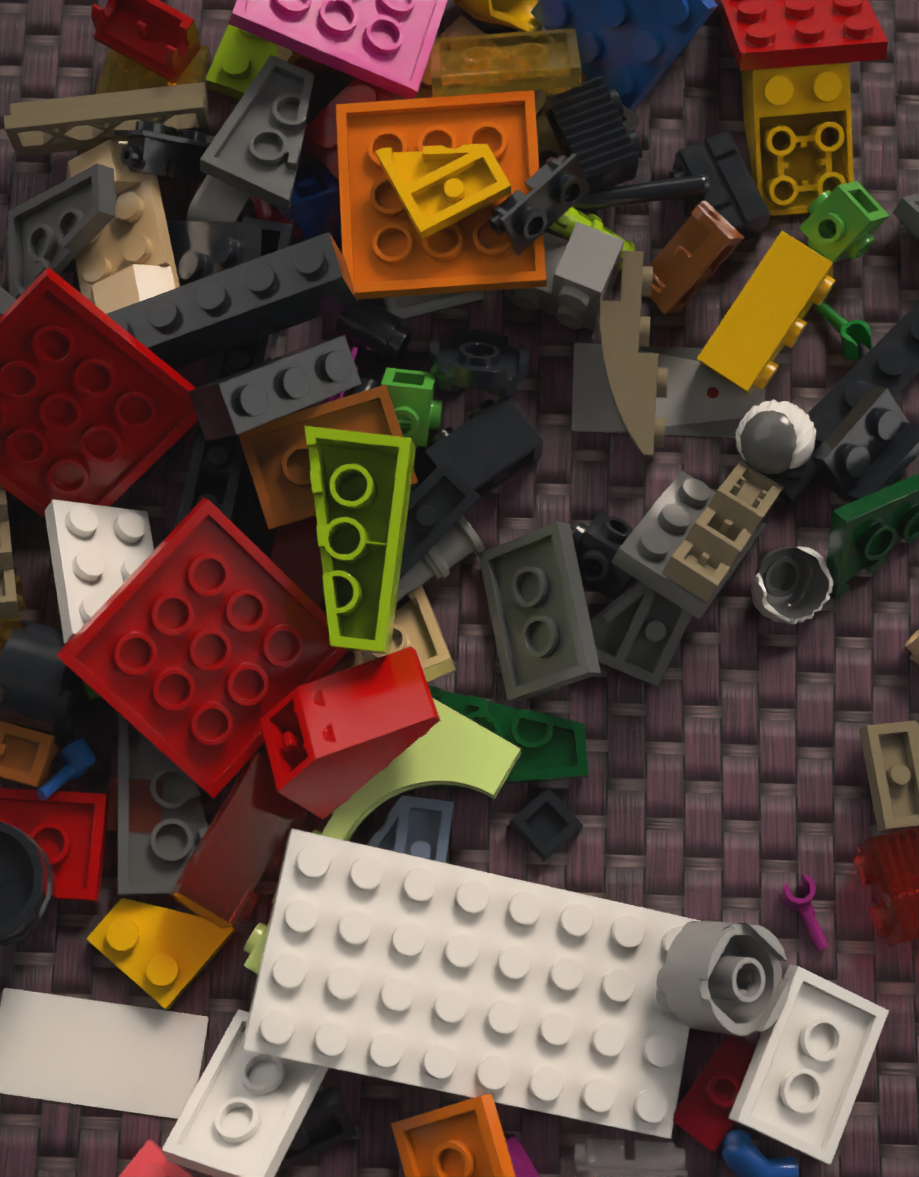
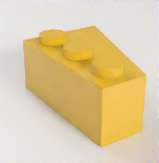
[697,231,836,395]

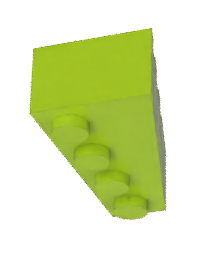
[305,426,416,655]

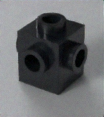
[572,511,634,601]

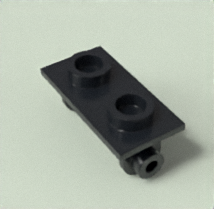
[115,121,211,184]
[488,153,590,255]

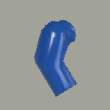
[722,1129,799,1177]

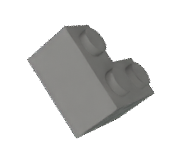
[504,222,624,331]

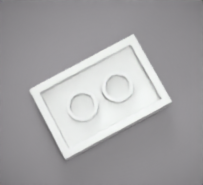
[45,499,154,644]
[729,965,889,1165]
[162,1009,328,1177]

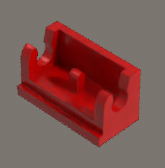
[91,0,201,84]

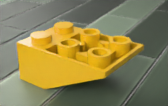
[741,63,854,216]

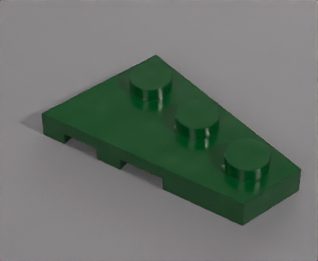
[428,685,589,790]

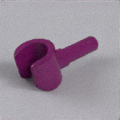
[781,874,828,951]

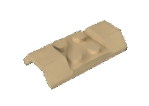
[66,140,180,314]

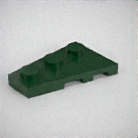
[826,473,919,600]

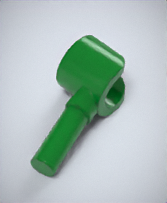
[814,301,872,360]

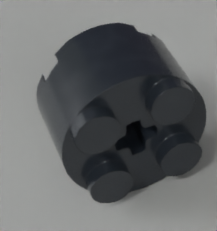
[0,619,83,737]

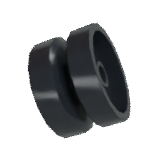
[0,821,57,946]

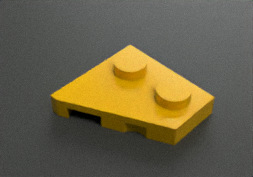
[375,144,511,239]
[86,898,236,1010]

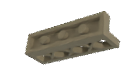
[4,82,211,157]

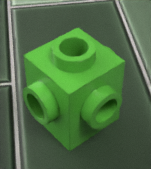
[799,181,890,263]
[381,367,443,448]

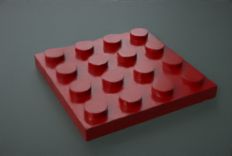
[0,267,198,519]
[55,498,348,798]

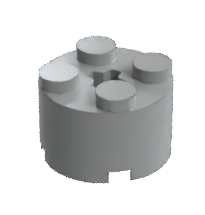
[656,921,789,1036]

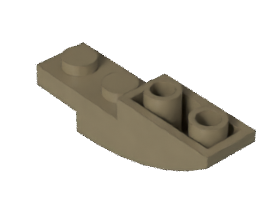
[600,251,668,460]

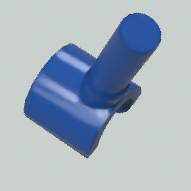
[36,738,96,801]

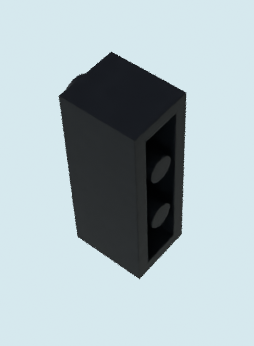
[188,335,362,441]

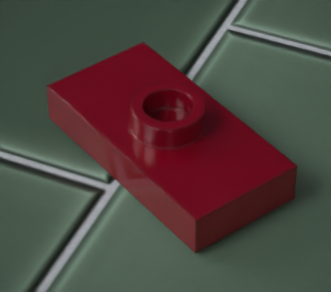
[673,1034,756,1153]

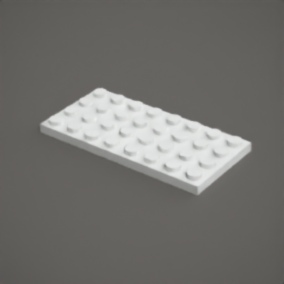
[241,829,700,1139]

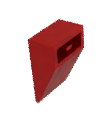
[260,646,440,819]

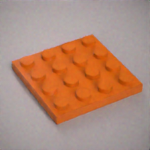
[336,90,547,300]

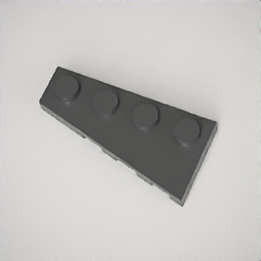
[118,713,226,896]

